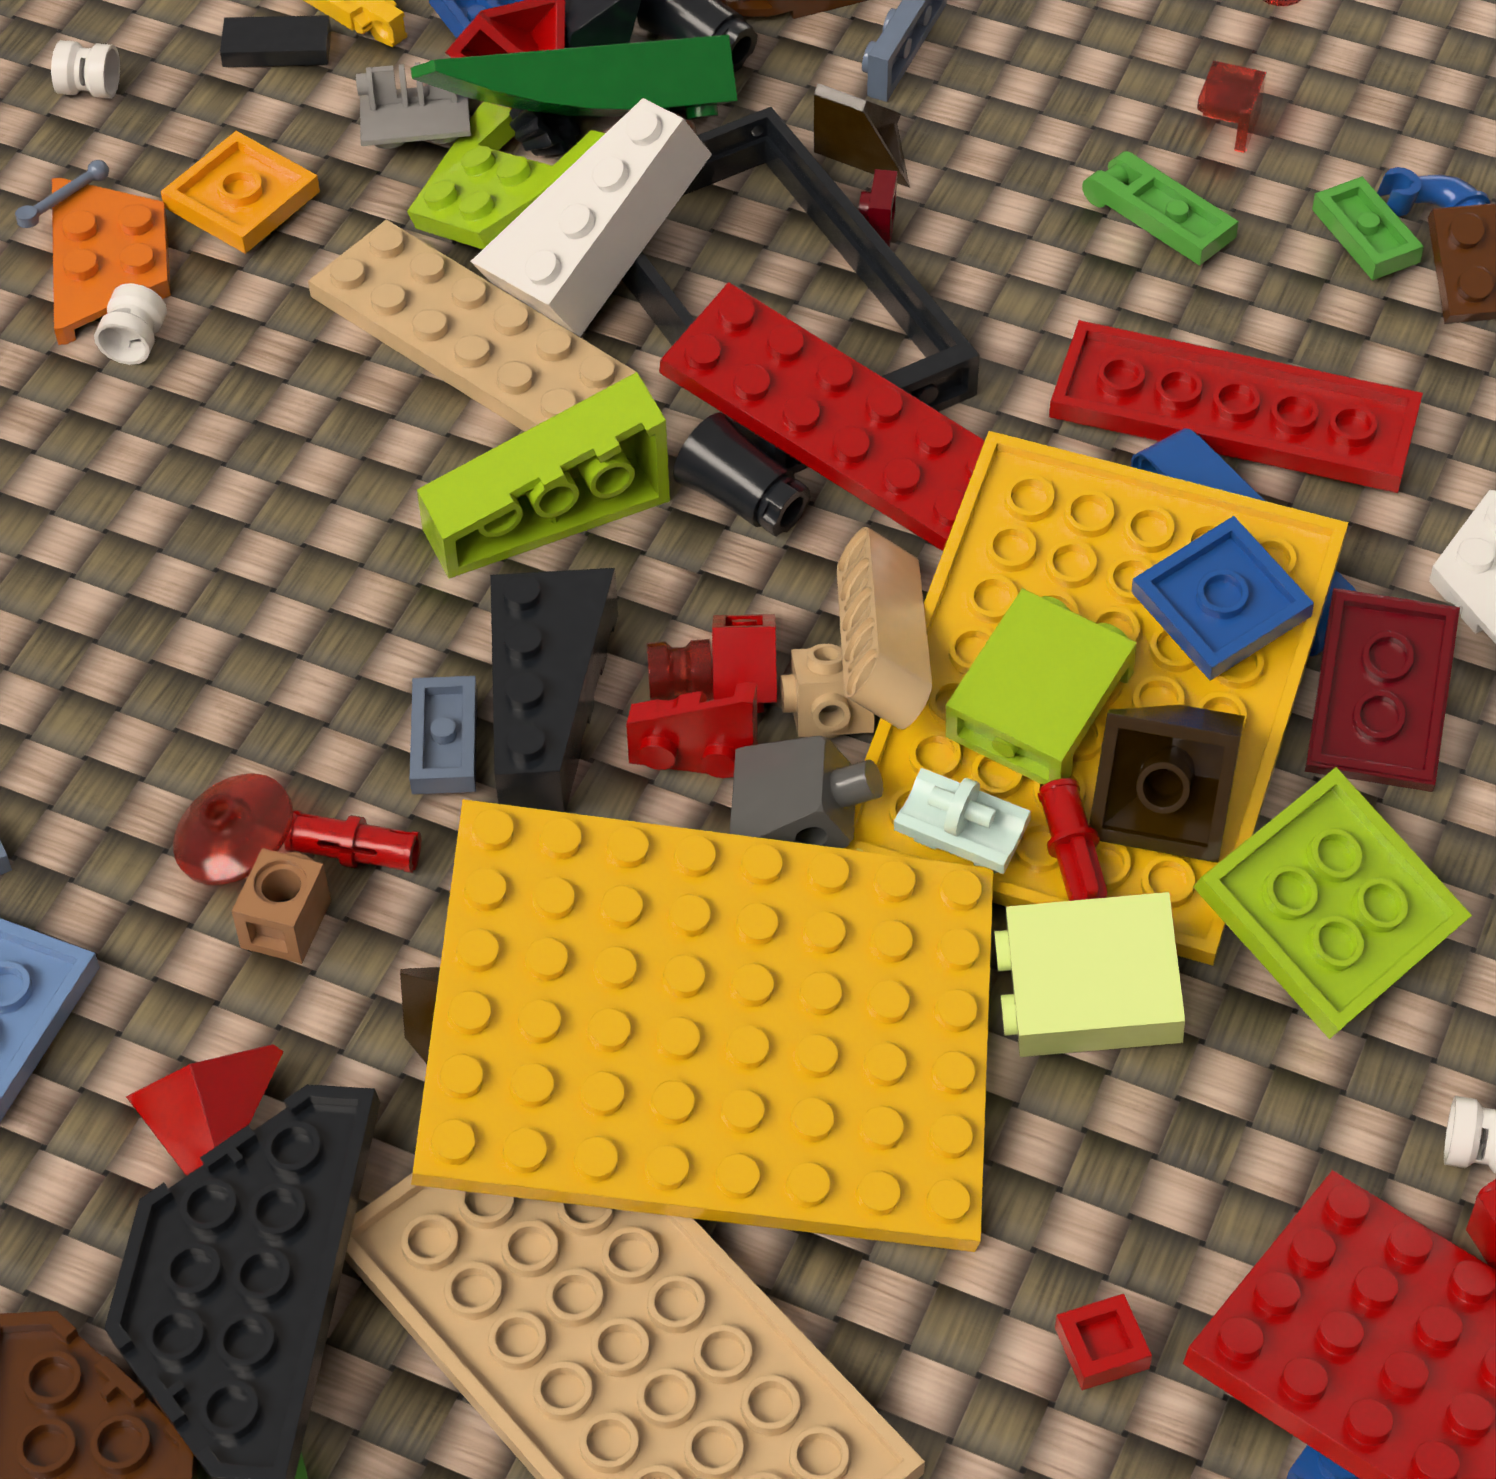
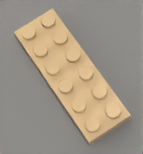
[308,219,638,432]

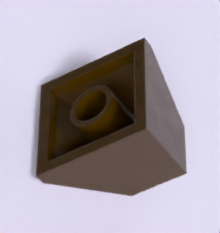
[1089,705,1245,863]

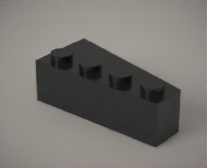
[490,568,618,813]

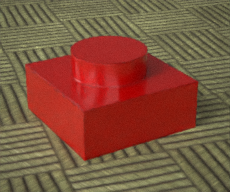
[1055,1293,1152,1391]

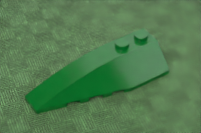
[410,35,738,120]

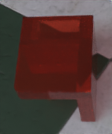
[1197,60,1267,153]

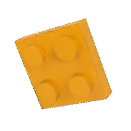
[161,131,320,254]

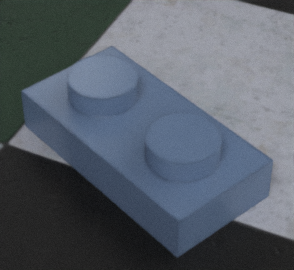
[409,676,477,794]

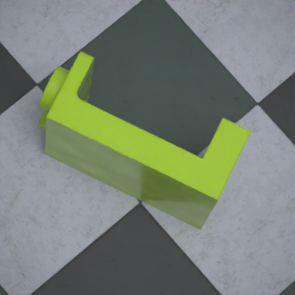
[946,588,1137,785]

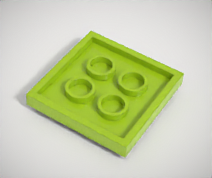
[1193,767,1472,1039]

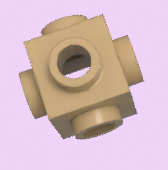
[780,644,874,739]

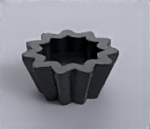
[509,108,581,156]

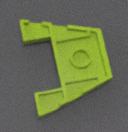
[407,102,605,249]

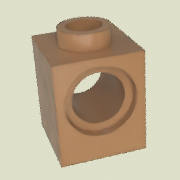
[231,848,331,964]

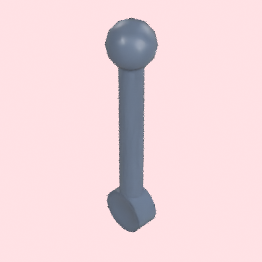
[15,160,109,228]

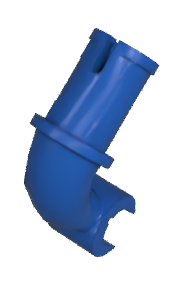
[1377,167,1490,216]

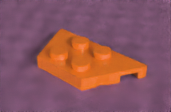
[52,178,171,345]

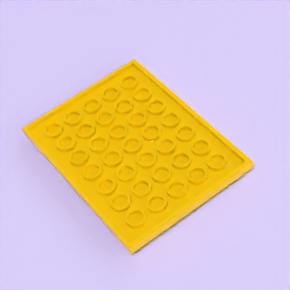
[843,431,1349,966]
[411,799,993,1252]

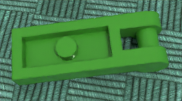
[1082,151,1239,266]

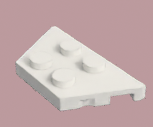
[1429,490,1496,644]

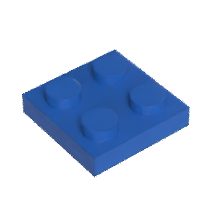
[1131,516,1314,681]

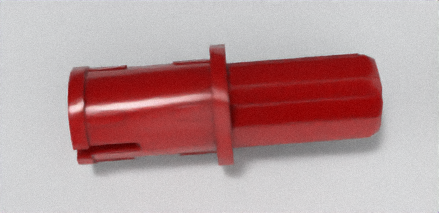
[1038,778,1107,901]

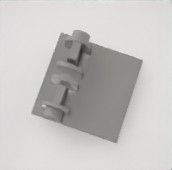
[356,62,471,149]

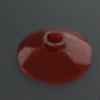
[173,773,293,885]

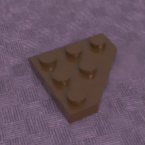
[0,1311,198,1479]

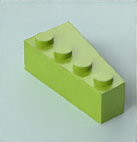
[417,372,670,579]

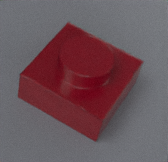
[859,169,897,247]

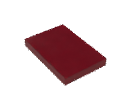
[1304,588,1460,792]

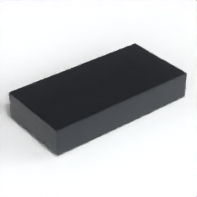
[220,15,332,67]

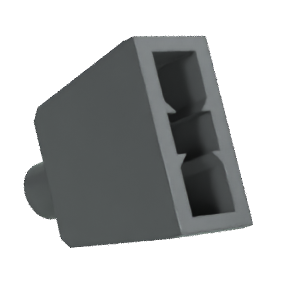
[729,735,883,848]

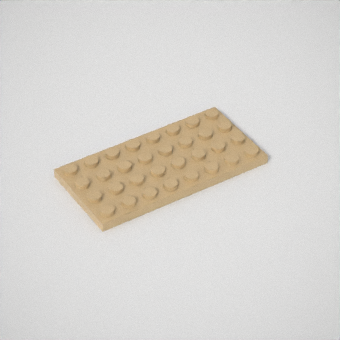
[345,1173,925,1479]

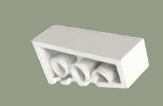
[471,98,712,337]

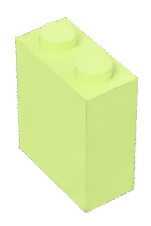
[994,892,1185,1057]

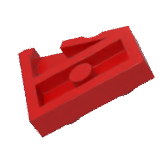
[626,682,758,778]

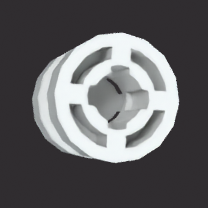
[51,40,120,99]
[94,283,167,365]
[1444,1096,1496,1174]

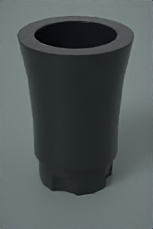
[637,0,758,72]
[673,412,810,537]

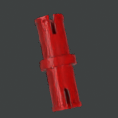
[284,810,422,873]

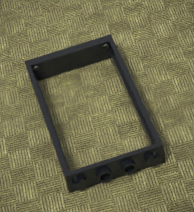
[622,107,980,474]

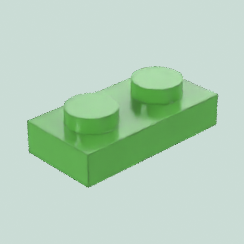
[1312,176,1424,280]

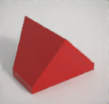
[445,0,565,109]
[126,1044,284,1175]

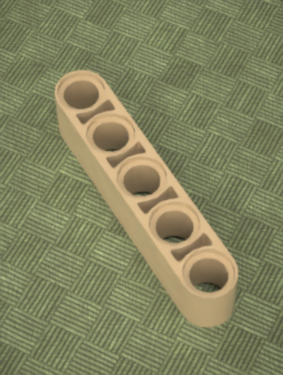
[837,527,932,729]

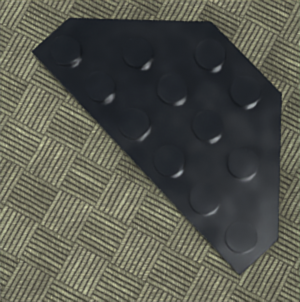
[104,1084,380,1479]

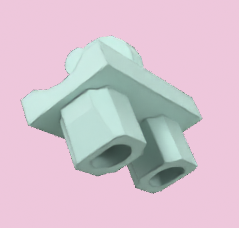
[894,768,1031,874]

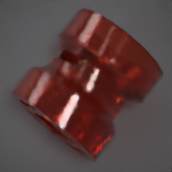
[647,639,713,702]

